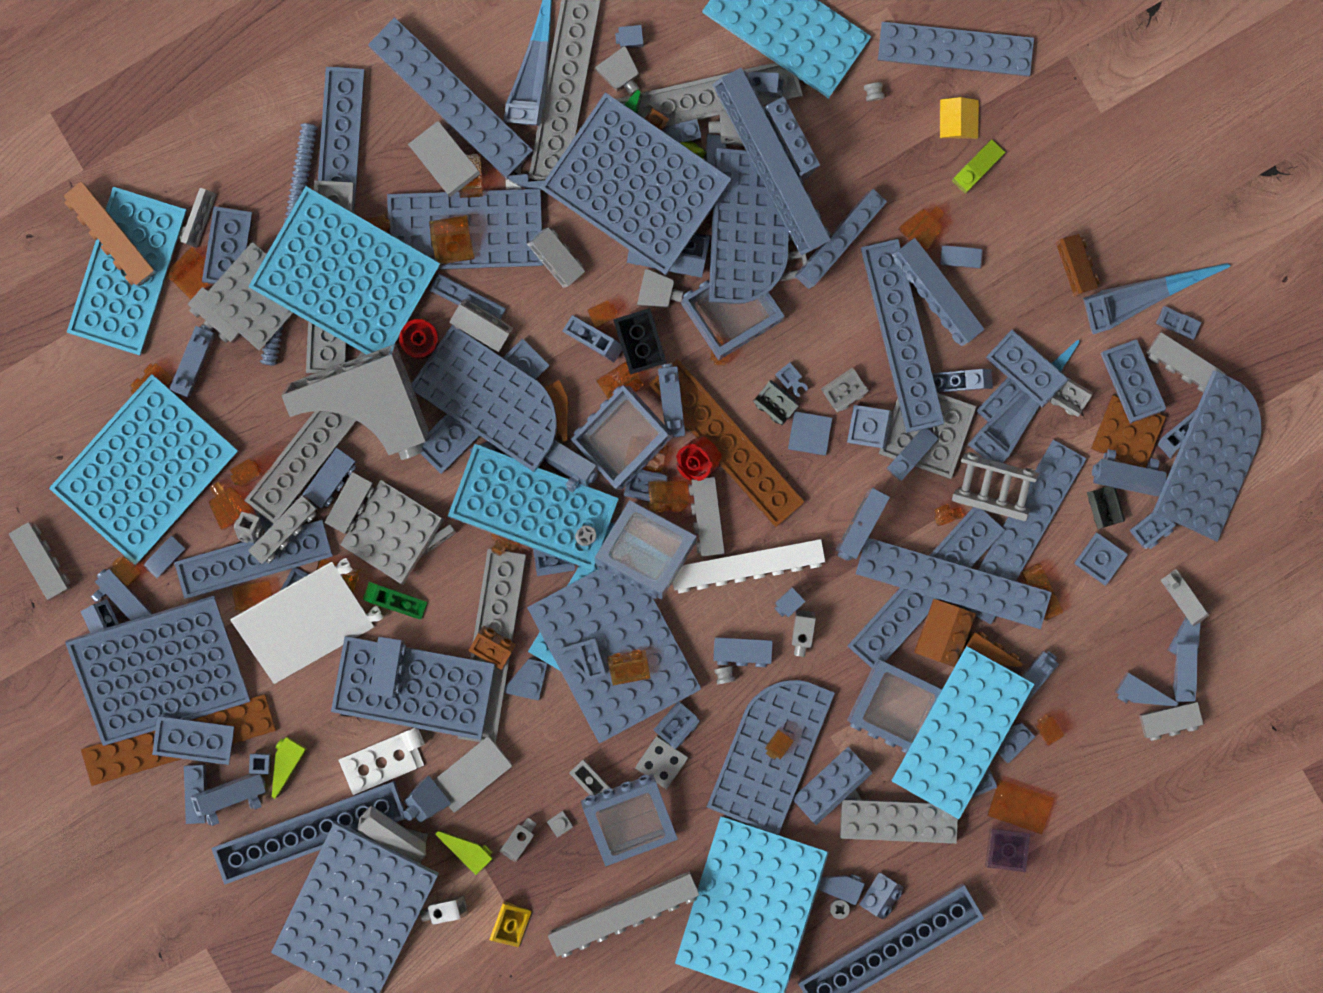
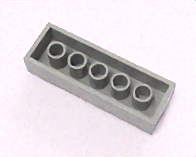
[840,799,958,844]

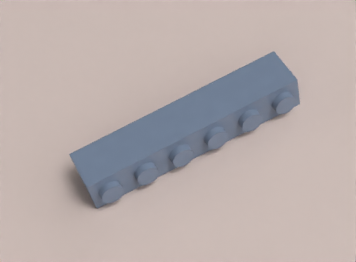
[795,189,887,289]
[892,238,984,346]

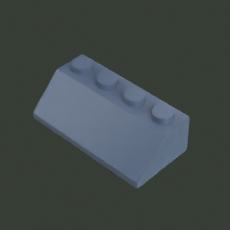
[627,233,710,278]

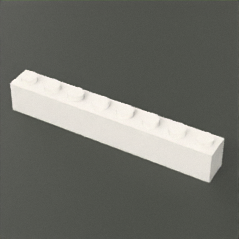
[672,539,825,594]

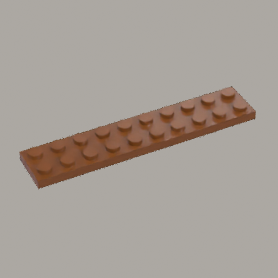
[649,359,804,528]
[81,694,276,786]

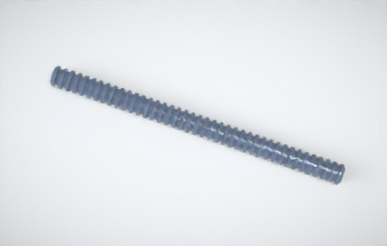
[260,123,318,366]

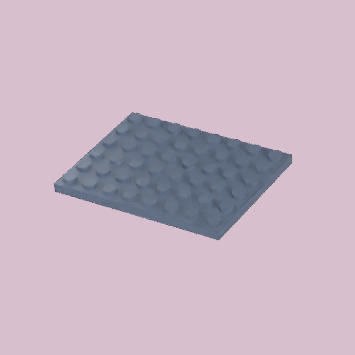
[540,92,732,275]
[527,553,701,743]
[65,596,250,746]
[271,821,439,993]

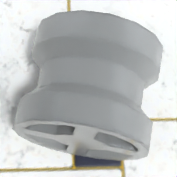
[864,82,885,102]
[575,526,596,546]
[714,666,736,685]
[830,899,850,919]

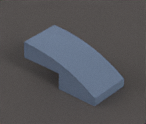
[508,174,544,190]
[940,246,983,269]
[1156,306,1201,340]
[143,536,185,578]

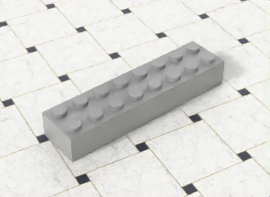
[548,871,699,958]

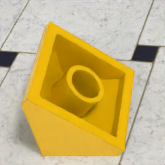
[940,97,979,139]
[489,901,532,947]

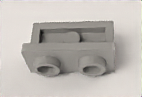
[821,368,869,412]
[1049,377,1093,417]

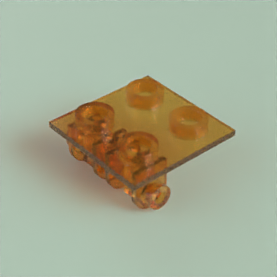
[166,247,209,300]

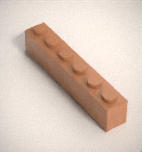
[64,182,157,287]

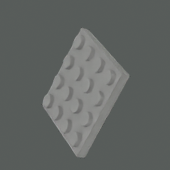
[201,242,293,351]
[878,393,976,479]
[340,480,444,585]

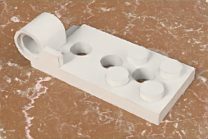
[339,728,425,795]

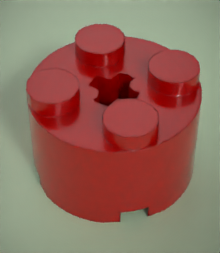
[399,319,439,359]
[676,436,722,481]

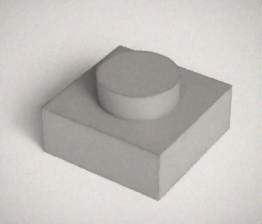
[547,811,573,838]

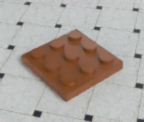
[1090,395,1166,468]

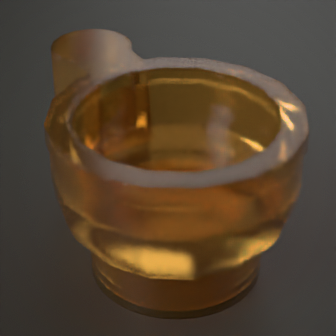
[934,505,964,526]

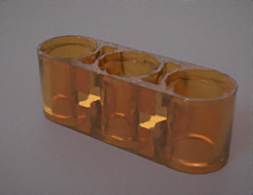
[1022,563,1063,621]

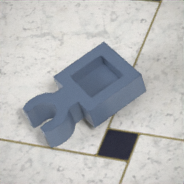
[775,362,808,397]

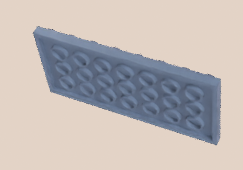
[331,636,495,740]

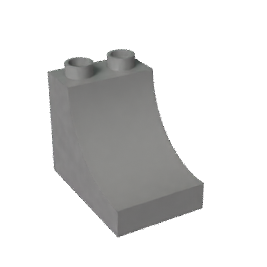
[281,344,429,460]

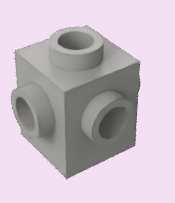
[234,512,263,543]

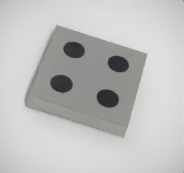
[635,736,688,790]

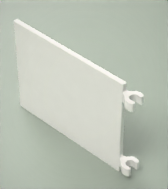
[230,558,383,684]

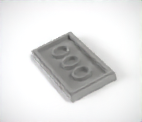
[408,121,480,197]
[433,735,513,813]

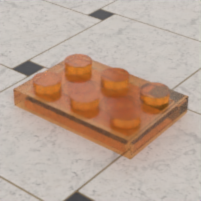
[987,779,1054,834]

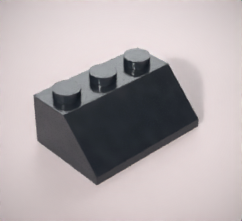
[613,308,667,375]

